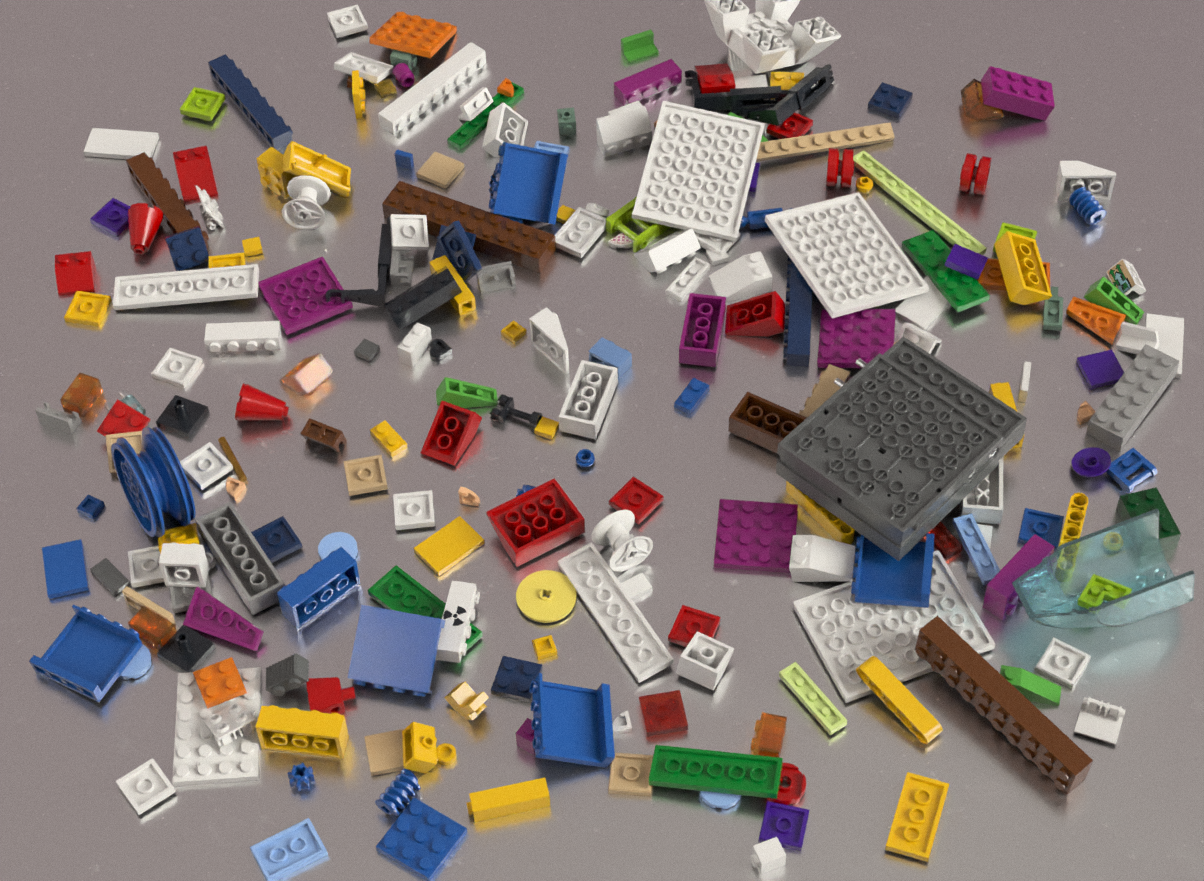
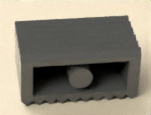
[266,653,309,696]

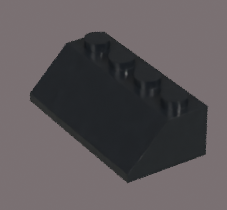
[385,266,462,330]

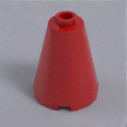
[128,203,164,255]
[235,383,289,421]

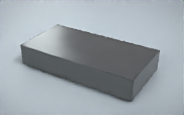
[90,558,131,596]

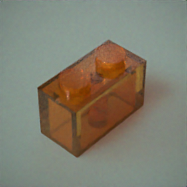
[60,372,103,418]
[128,606,177,651]
[750,712,787,758]

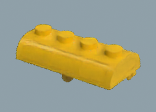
[283,141,351,198]

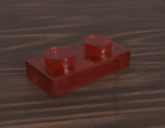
[925,521,963,560]

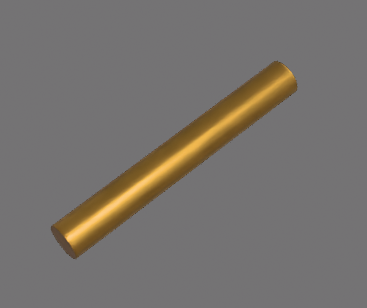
[218,437,247,482]

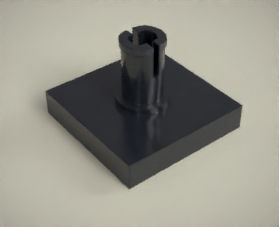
[156,395,209,438]
[157,625,216,673]

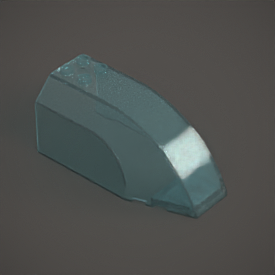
[1012,509,1195,629]

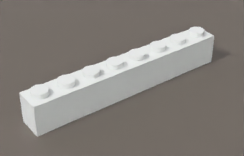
[378,42,486,135]

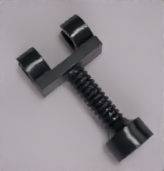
[489,394,543,427]

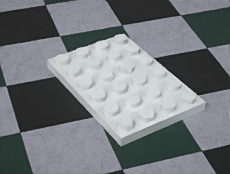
[172,667,262,787]

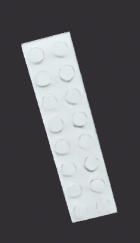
[113,264,259,310]
[557,542,674,683]

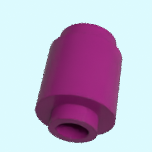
[393,63,415,87]

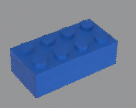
[277,547,361,630]

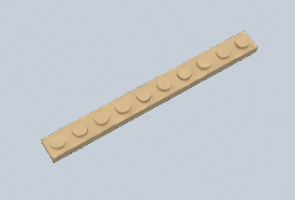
[756,122,895,162]

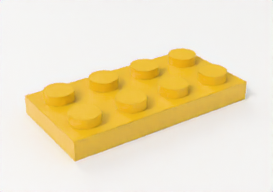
[885,772,949,862]

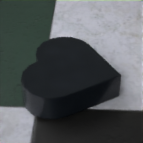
[429,339,452,361]

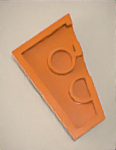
[1066,296,1126,345]

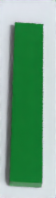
[447,82,524,150]

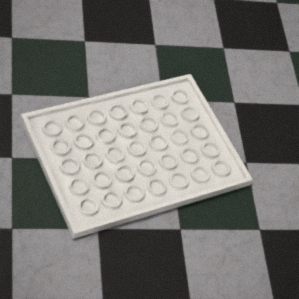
[632,101,765,242]
[765,192,929,318]
[793,550,995,703]

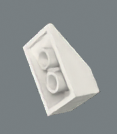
[1055,161,1116,201]
[709,251,773,302]
[529,307,569,374]
[789,535,856,582]

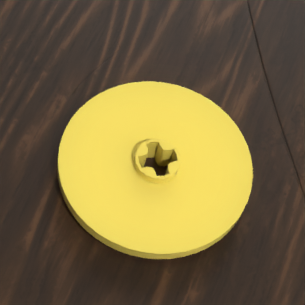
[516,570,577,623]

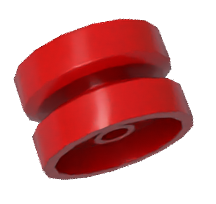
[826,148,854,188]
[959,153,992,196]

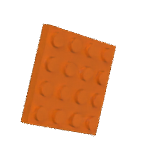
[369,12,457,58]

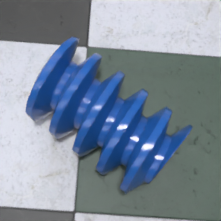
[1069,187,1107,225]
[375,768,421,816]

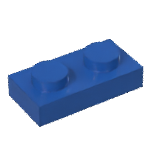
[674,378,709,415]

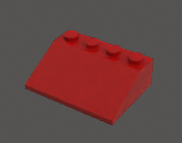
[486,478,585,567]

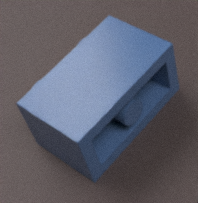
[588,337,632,380]

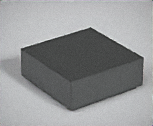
[354,338,380,362]

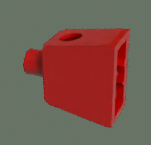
[306,677,356,714]

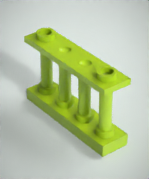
[606,197,671,253]

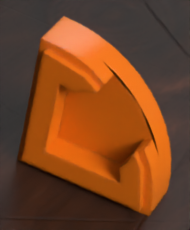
[497,78,514,98]

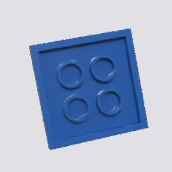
[376,797,467,881]

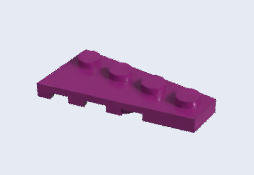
[183,586,264,651]

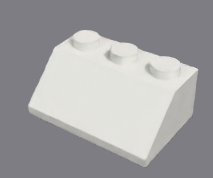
[482,102,528,158]
[596,105,652,157]
[634,229,701,274]

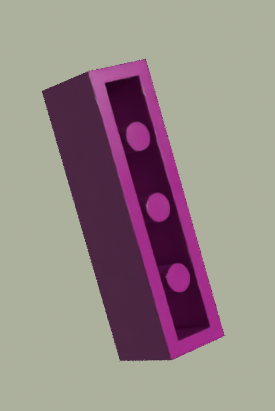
[614,59,682,106]

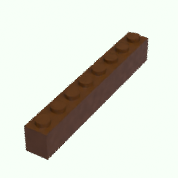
[126,152,209,249]

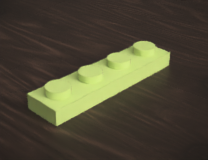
[779,662,847,735]

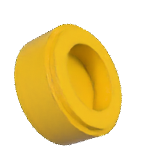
[436,743,456,765]

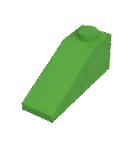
[1084,276,1144,325]
[436,377,498,408]
[999,665,1061,706]

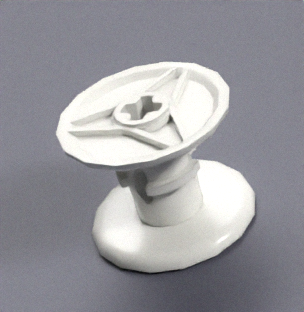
[282,175,331,230]
[591,510,653,572]

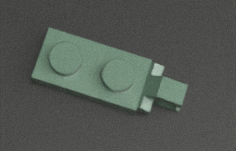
[1043,286,1063,331]

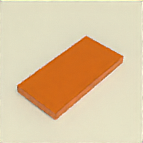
[976,258,1050,291]

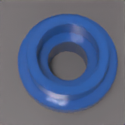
[576,449,595,467]

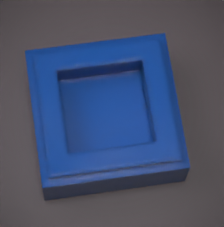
[394,150,414,170]
[76,494,105,519]

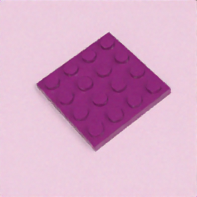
[258,256,353,335]
[817,309,896,368]
[714,499,798,573]

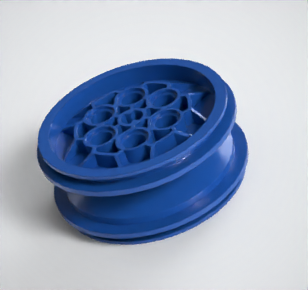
[111,427,196,537]

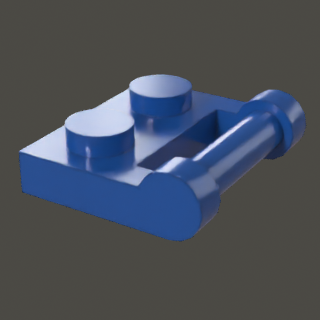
[1106,448,1158,494]

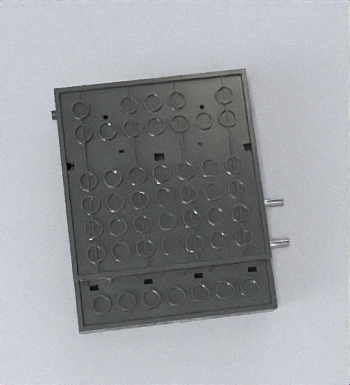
[776,336,1027,561]

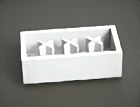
[960,457,1003,524]

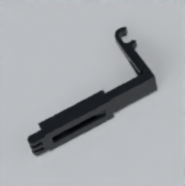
[732,64,834,126]
[685,70,790,112]
[326,217,392,307]

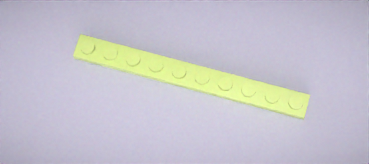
[853,150,987,255]

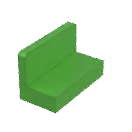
[621,29,659,63]

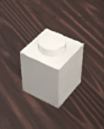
[750,837,786,874]

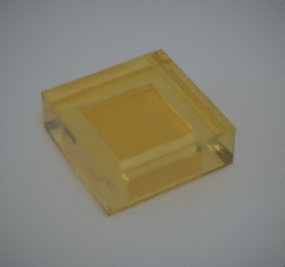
[375,79,397,99]

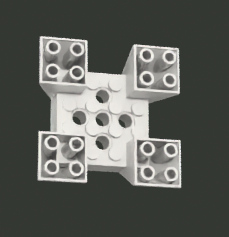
[704,0,841,74]

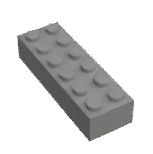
[1086,344,1180,451]
[195,502,285,615]

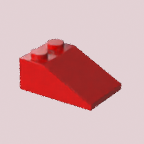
[694,63,736,94]
[173,145,218,203]
[725,291,786,337]
[420,401,482,466]

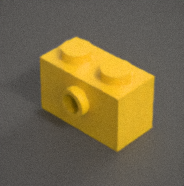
[402,722,438,774]

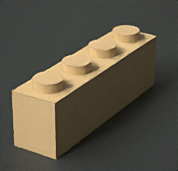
[798,364,850,417]

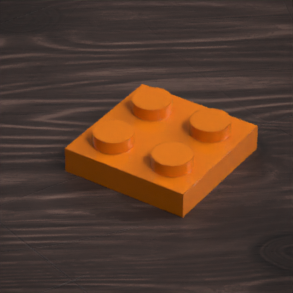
[193,657,247,709]

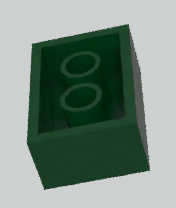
[1116,487,1181,556]

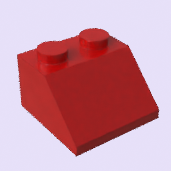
[55,251,95,296]

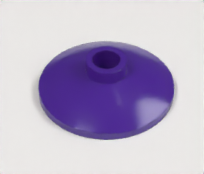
[1071,447,1111,477]

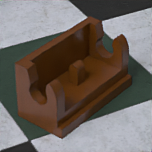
[300,418,347,452]

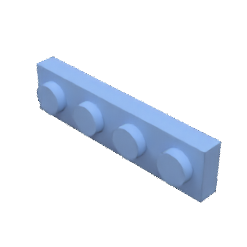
[953,513,1000,586]

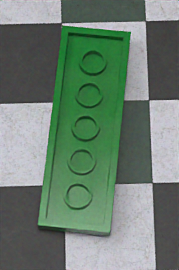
[902,230,990,313]
[367,565,483,651]
[648,745,783,799]

